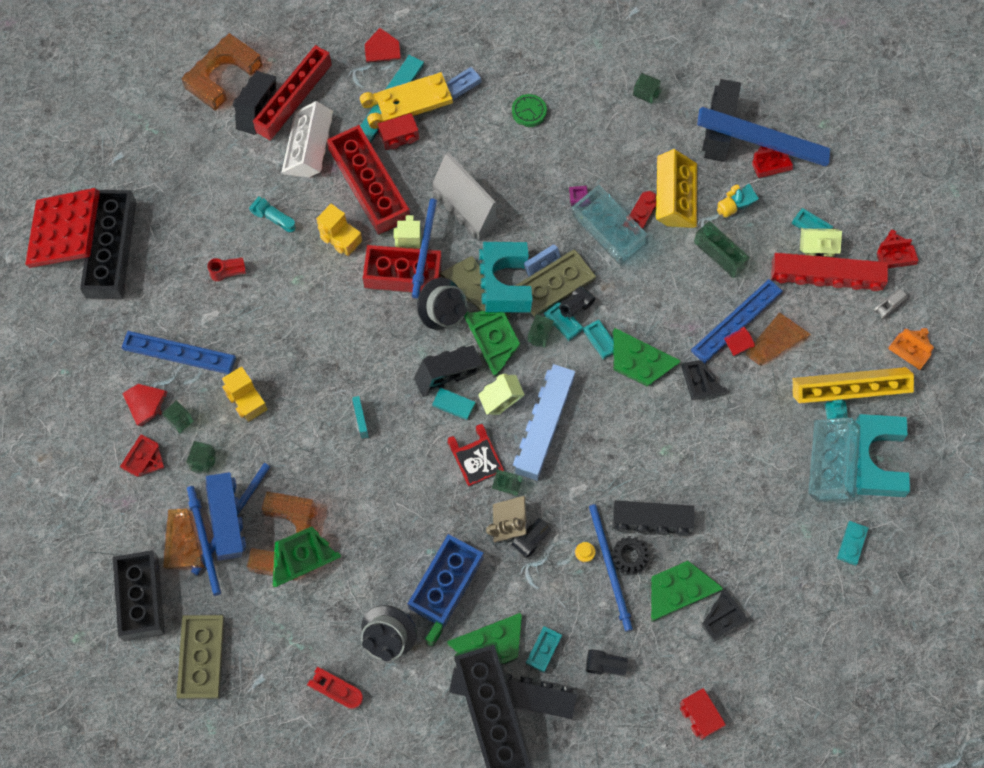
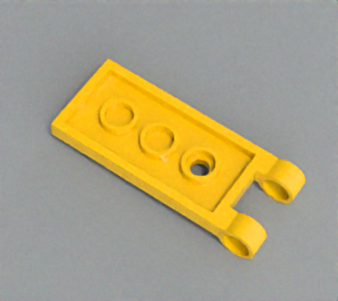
[360,72,453,129]

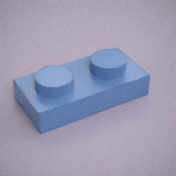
[446,67,482,100]
[524,244,561,277]

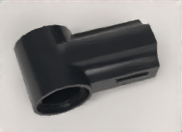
[559,286,596,318]
[511,518,551,558]
[585,649,628,676]

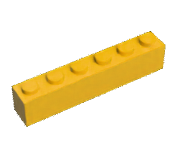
[792,367,914,403]

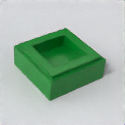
[425,622,443,647]

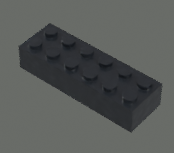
[80,190,136,299]
[454,642,533,768]

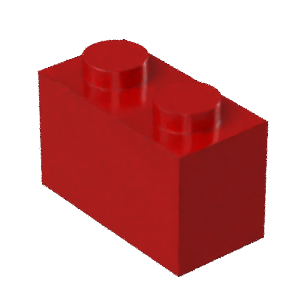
[378,113,419,150]
[679,688,726,740]

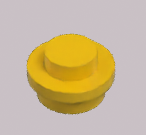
[575,542,595,562]

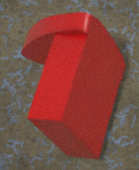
[724,327,755,356]

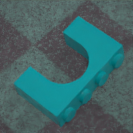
[479,242,533,312]
[853,414,910,497]

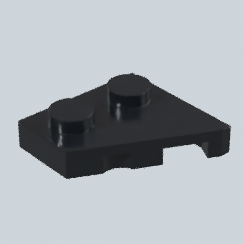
[681,360,728,400]
[702,588,748,643]

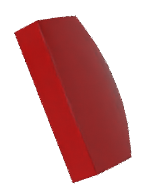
[364,28,401,63]
[752,146,793,178]
[876,229,919,269]
[122,384,168,426]
[120,434,164,477]

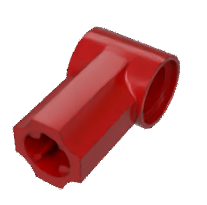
[207,257,246,281]

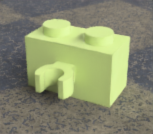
[394,215,422,249]
[800,228,842,257]
[478,374,525,415]

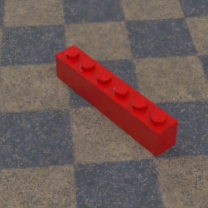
[253,45,332,141]
[771,252,888,291]

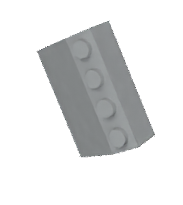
[432,152,496,241]

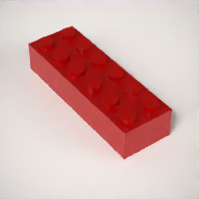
[327,125,410,235]

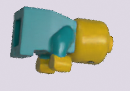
[717,183,759,218]

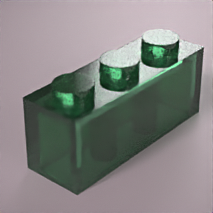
[694,221,750,279]

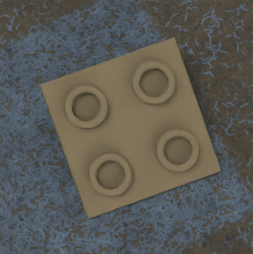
[486,496,526,542]

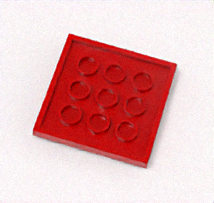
[25,188,100,268]

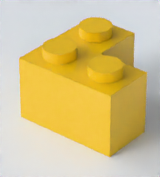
[316,204,362,256]
[222,366,268,422]

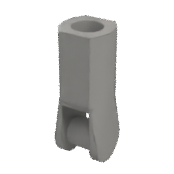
[874,289,907,319]

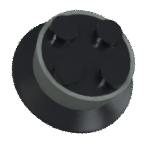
[417,277,467,330]
[361,605,417,661]

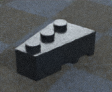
[233,71,277,135]
[414,345,483,397]

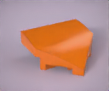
[888,328,934,370]

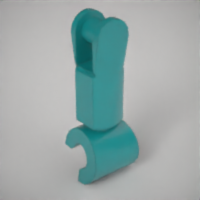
[249,196,296,233]

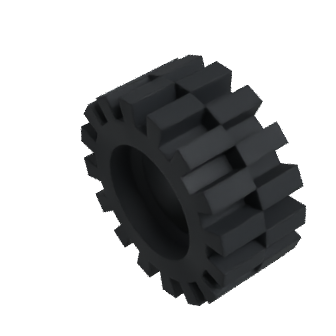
[612,536,649,575]

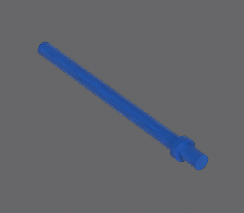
[191,463,270,576]
[589,504,633,632]

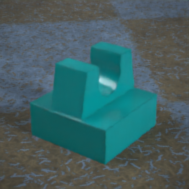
[825,399,848,422]

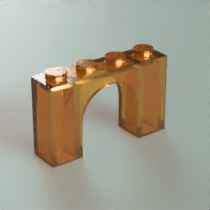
[181,33,263,111]
[247,491,317,581]

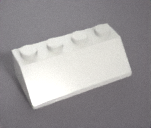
[282,101,333,177]

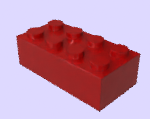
[362,245,442,292]

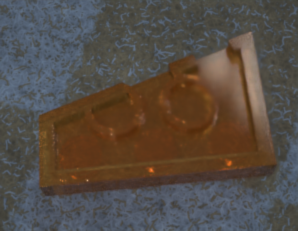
[745,312,810,366]
[163,508,204,570]

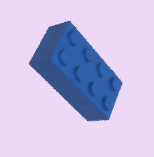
[205,472,246,561]
[407,534,484,628]

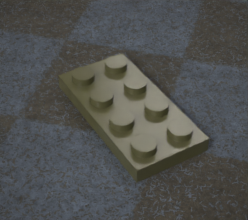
[515,249,596,318]
[176,615,224,699]

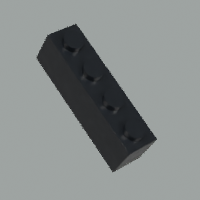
[612,500,694,536]

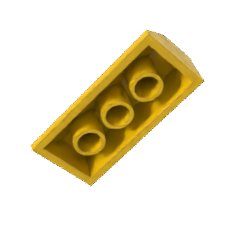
[656,149,697,228]

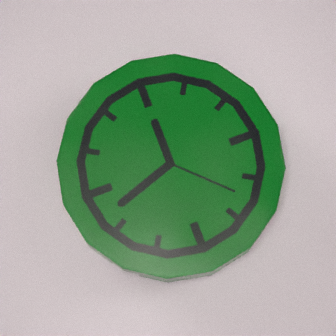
[511,94,547,127]

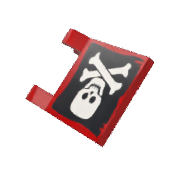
[447,424,504,487]

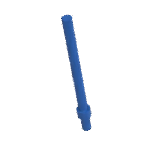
[412,198,437,299]
[187,486,221,596]

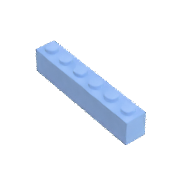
[513,364,575,481]

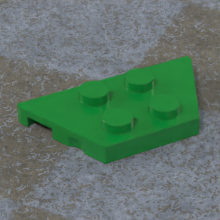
[464,311,520,377]
[612,328,680,387]
[273,527,341,587]
[651,561,723,622]
[447,613,522,665]

